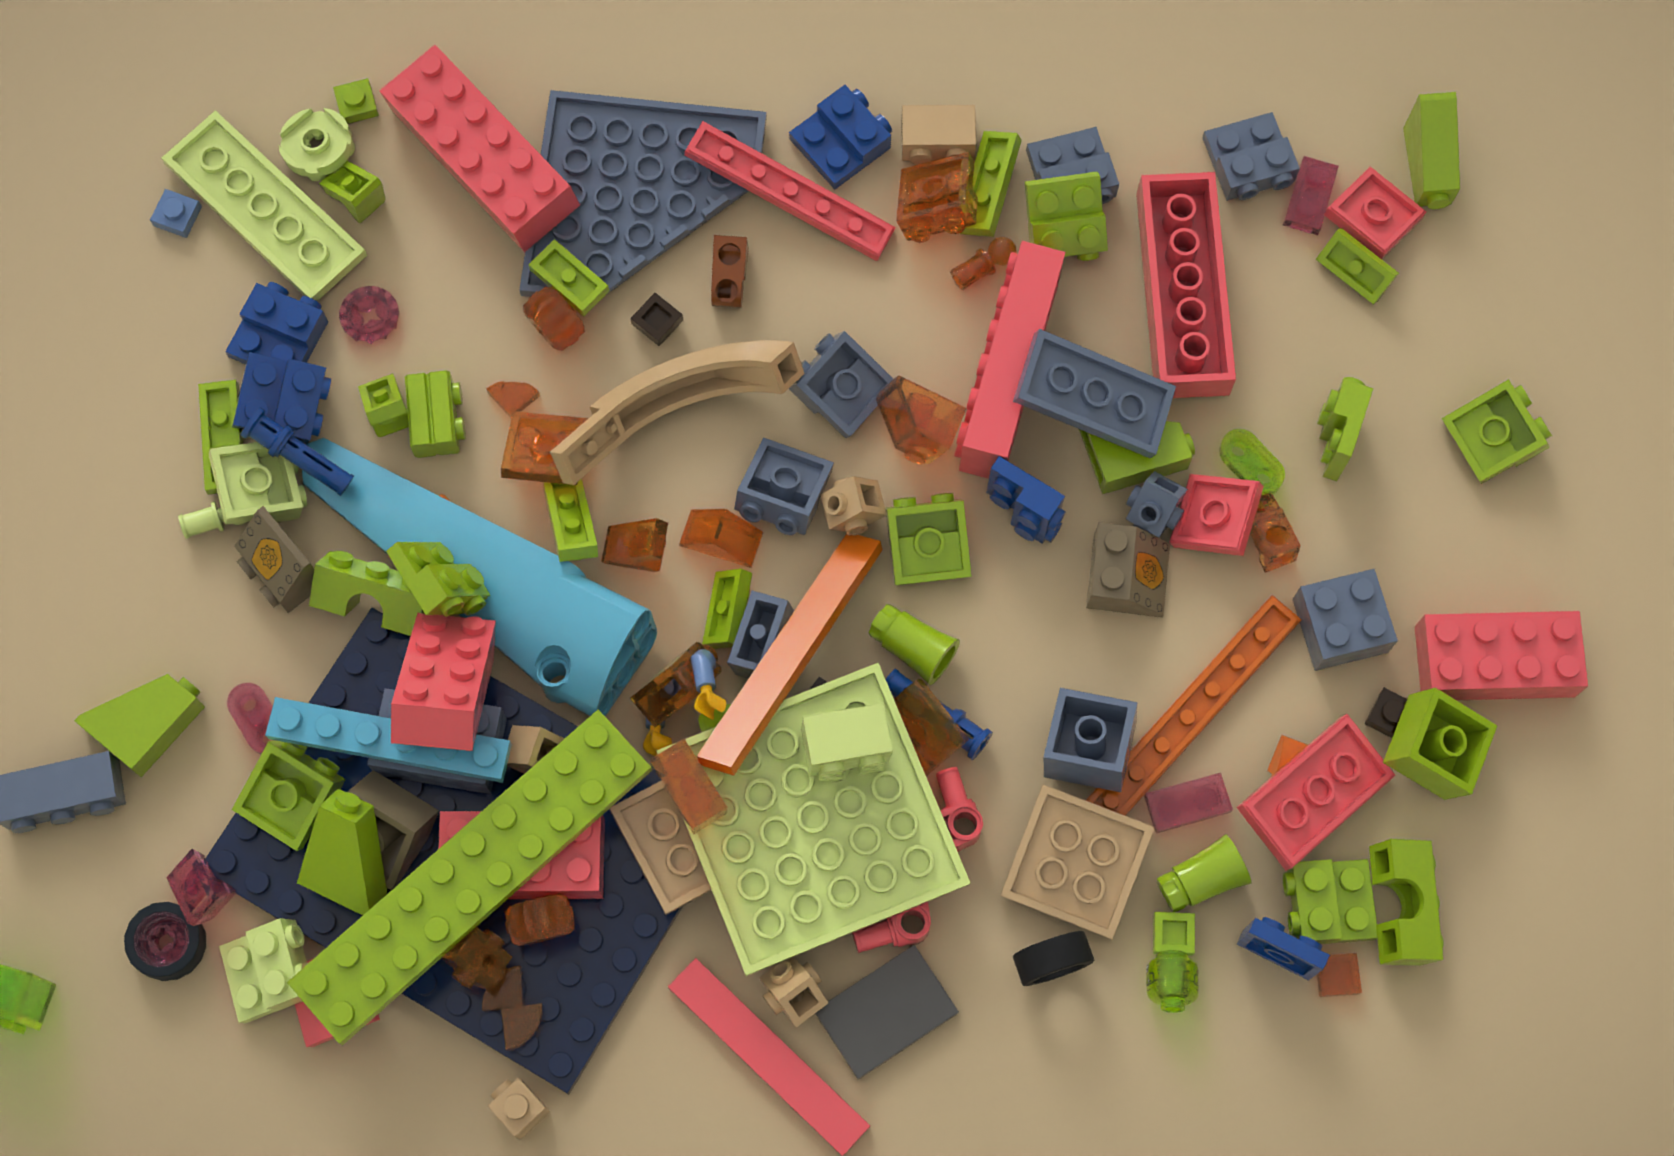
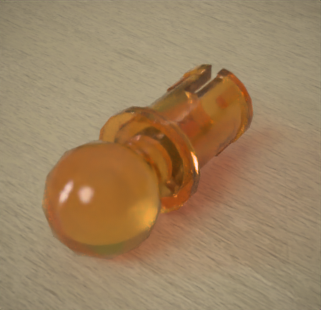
[950,236,1017,290]

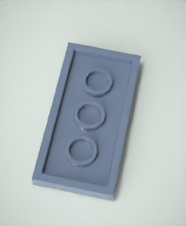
[1013,329,1176,458]

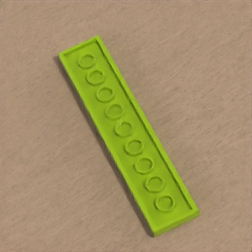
[287,709,652,1046]

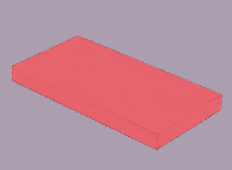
[1236,714,1396,871]

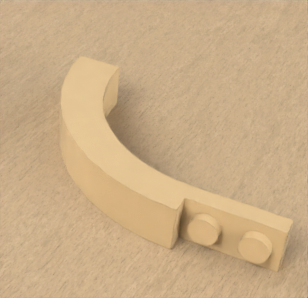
[550,340,805,485]

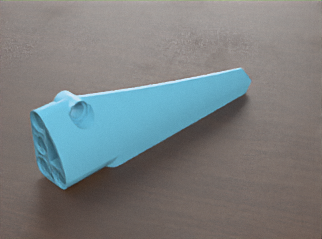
[302,438,657,716]

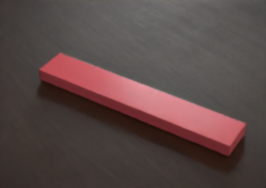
[684,121,896,261]
[668,958,870,1156]

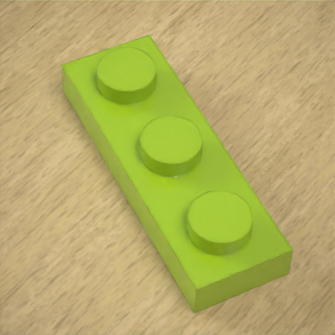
[956,131,1022,237]
[198,380,243,495]
[543,475,598,562]

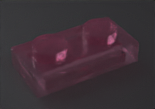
[1283,156,1339,236]
[1144,772,1233,833]

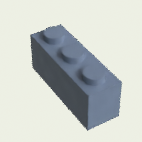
[0,751,126,833]

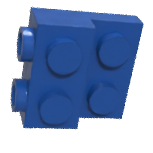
[789,84,892,190]
[225,282,328,364]
[232,352,331,444]
[986,456,1066,544]

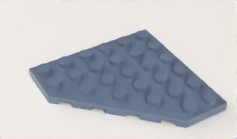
[519,90,767,301]

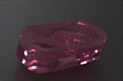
[227,683,273,755]

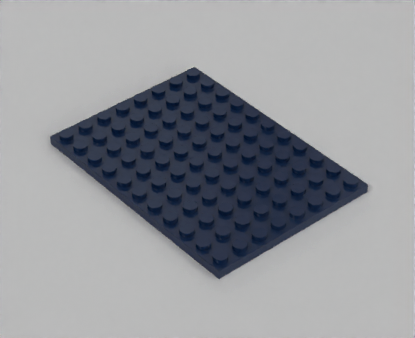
[198,607,683,1095]

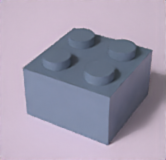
[1292,569,1398,671]
[1043,688,1137,792]

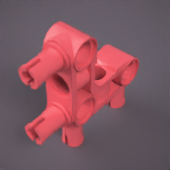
[852,767,983,953]

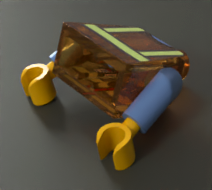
[630,642,726,758]

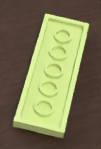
[161,110,367,301]

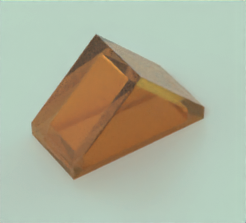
[679,509,763,568]

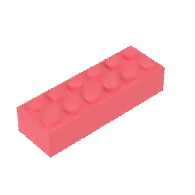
[379,45,580,253]
[1136,172,1236,398]
[954,241,1066,479]

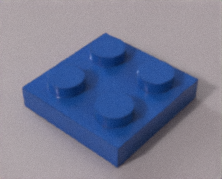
[1237,917,1330,981]

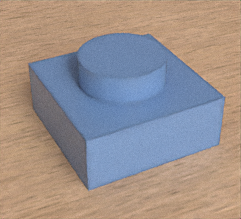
[150,189,202,238]

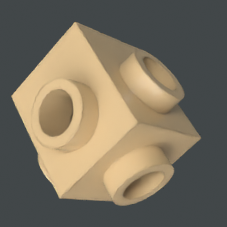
[820,476,887,535]
[759,957,828,1028]

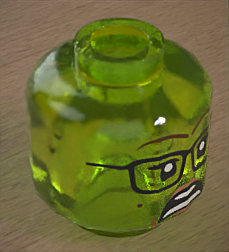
[1146,950,1199,1013]

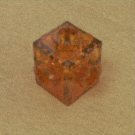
[441,927,512,990]

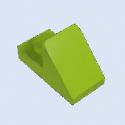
[319,160,386,223]
[358,373,409,437]

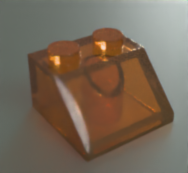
[876,375,967,465]

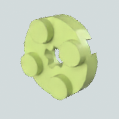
[279,108,355,181]

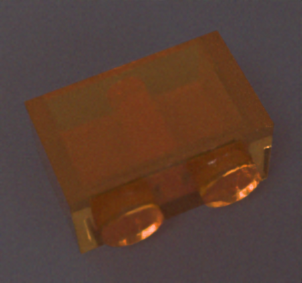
[650,739,728,834]

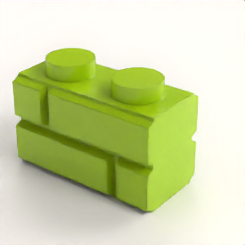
[405,370,466,458]

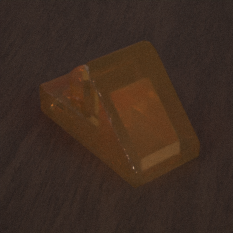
[601,518,668,572]

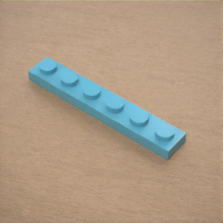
[265,697,512,783]

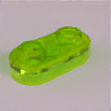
[1219,429,1285,496]

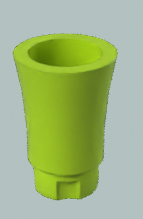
[868,604,960,685]
[1157,834,1252,912]

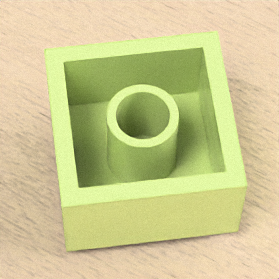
[801,703,893,781]

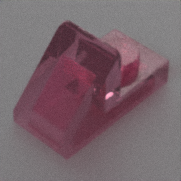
[166,849,237,926]

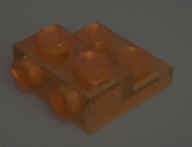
[896,152,978,243]
[894,679,969,777]

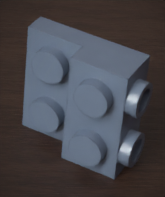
[1202,112,1300,201]
[1026,127,1119,204]
[789,331,897,438]
[734,437,834,535]

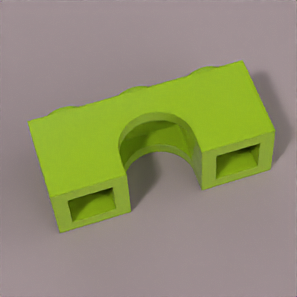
[309,551,425,636]
[1369,839,1444,966]

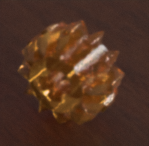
[523,286,585,351]
[505,894,575,946]

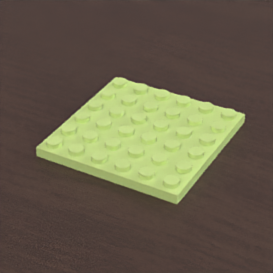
[656,663,971,976]

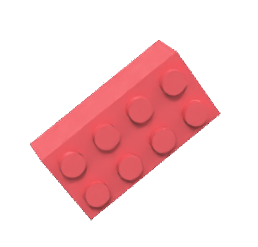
[1415,611,1588,700]
[391,613,496,751]
[438,811,605,899]

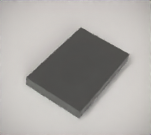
[815,945,959,1080]

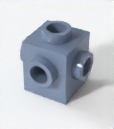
[1126,471,1188,537]

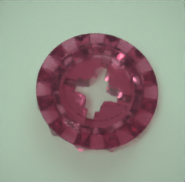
[339,286,400,344]

